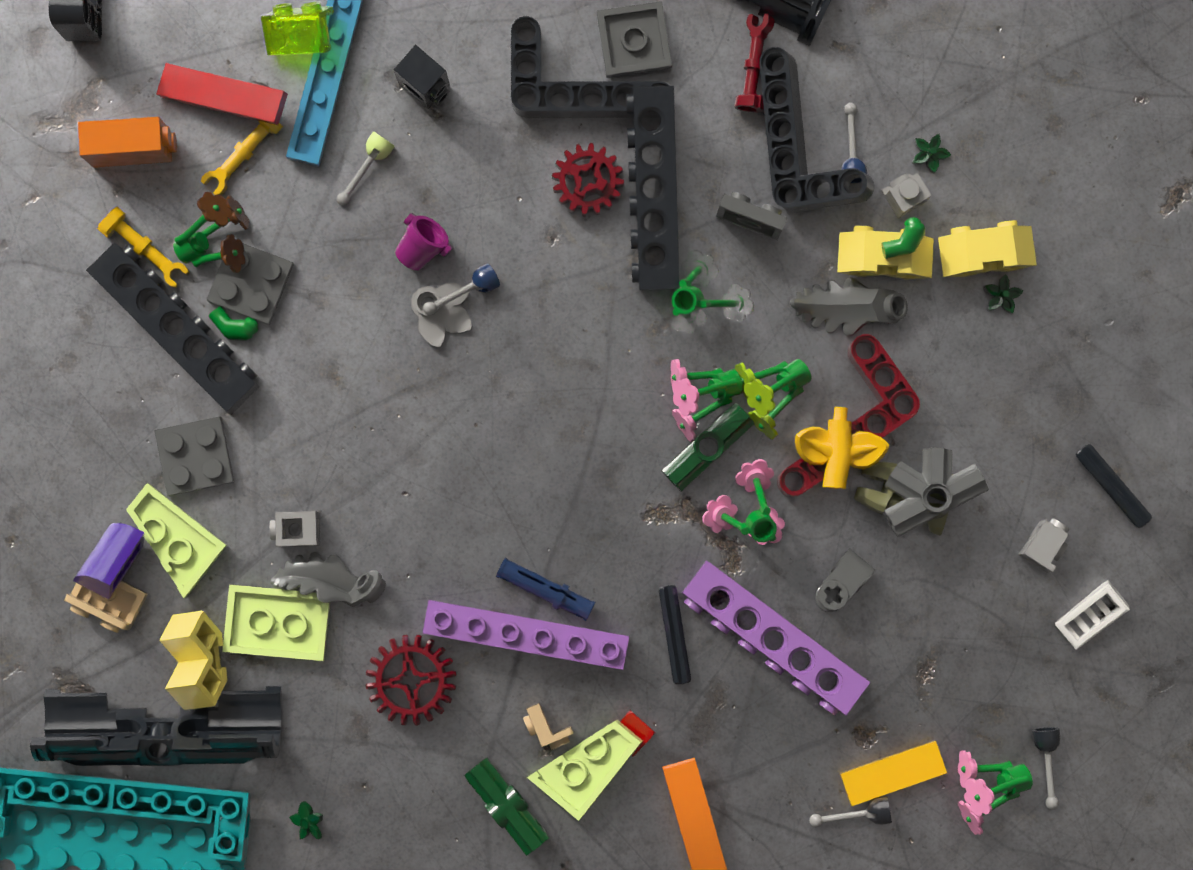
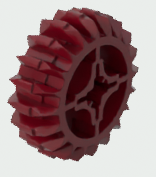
[366,635,457,726]

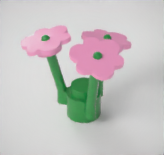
[671,359,743,442]
[702,459,785,545]
[958,750,1033,835]

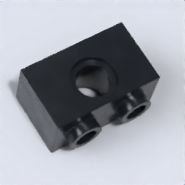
[393,44,450,109]

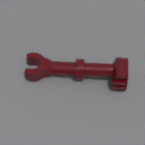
[734,14,775,113]

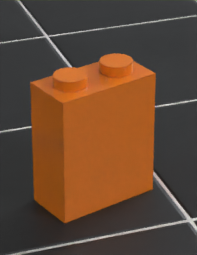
[78,117,177,168]

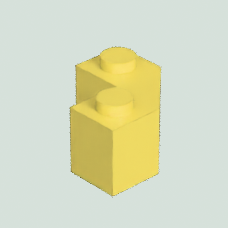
[938,220,1037,277]
[837,226,934,280]
[159,611,228,710]

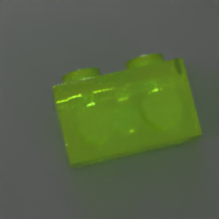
[261,1,334,55]

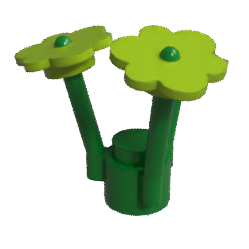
[735,359,812,440]

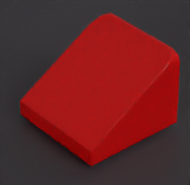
[620,710,656,757]

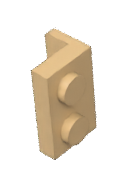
[64,580,148,633]

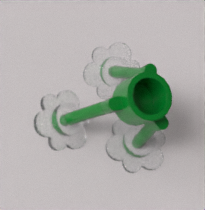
[669,250,755,333]

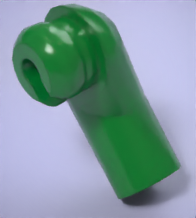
[881,217,925,259]
[208,306,258,341]

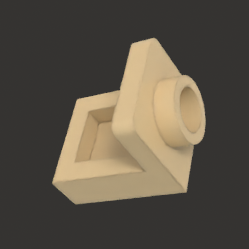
[523,703,574,750]

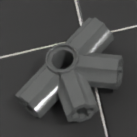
[884,447,989,537]

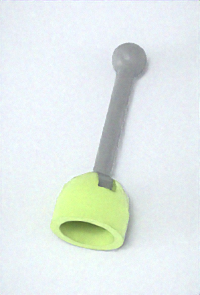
[337,131,395,206]

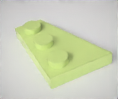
[126,483,228,598]
[527,720,643,821]

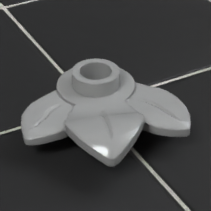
[411,282,472,348]

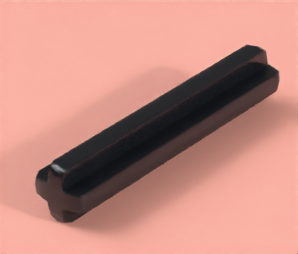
[1076,444,1152,528]
[659,585,691,685]

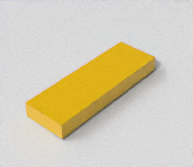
[839,740,947,806]

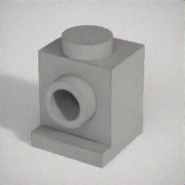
[881,173,932,219]
[270,511,320,547]
[1019,518,1069,573]

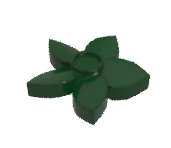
[912,134,951,173]
[984,274,1023,314]
[289,801,323,840]

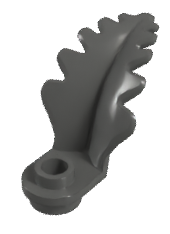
[790,277,908,336]
[271,552,386,607]

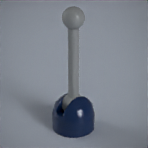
[841,103,867,184]
[423,263,500,315]

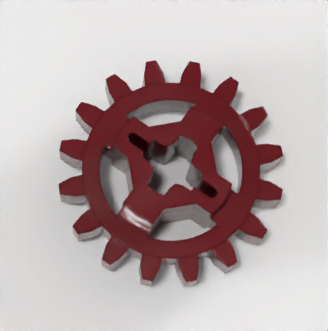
[552,143,624,217]

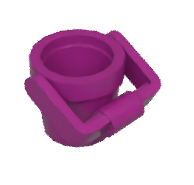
[395,213,454,271]

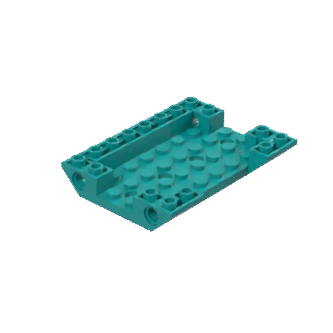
[0,767,251,870]

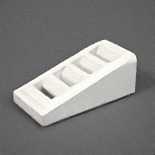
[1055,580,1130,650]

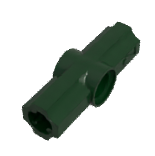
[661,402,755,492]
[464,757,549,856]

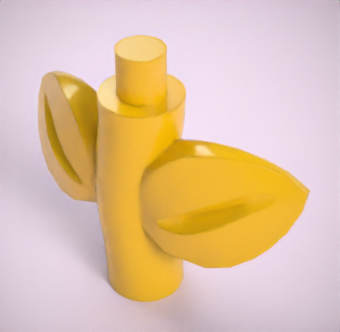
[795,407,889,489]

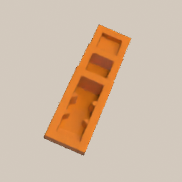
[662,757,727,870]

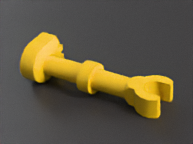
[201,121,284,195]
[97,206,190,288]

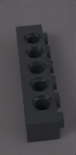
[626,86,680,290]
[86,242,260,415]

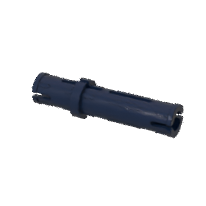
[496,557,596,621]

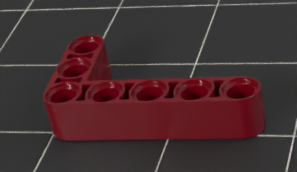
[777,334,920,497]

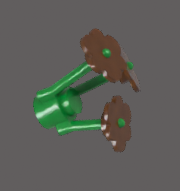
[173,192,250,273]

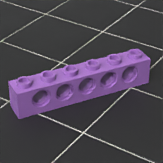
[682,561,870,716]
[423,600,629,670]

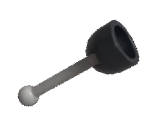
[1032,727,1060,810]
[809,796,892,828]

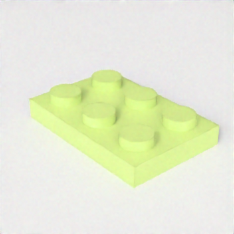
[222,584,330,661]

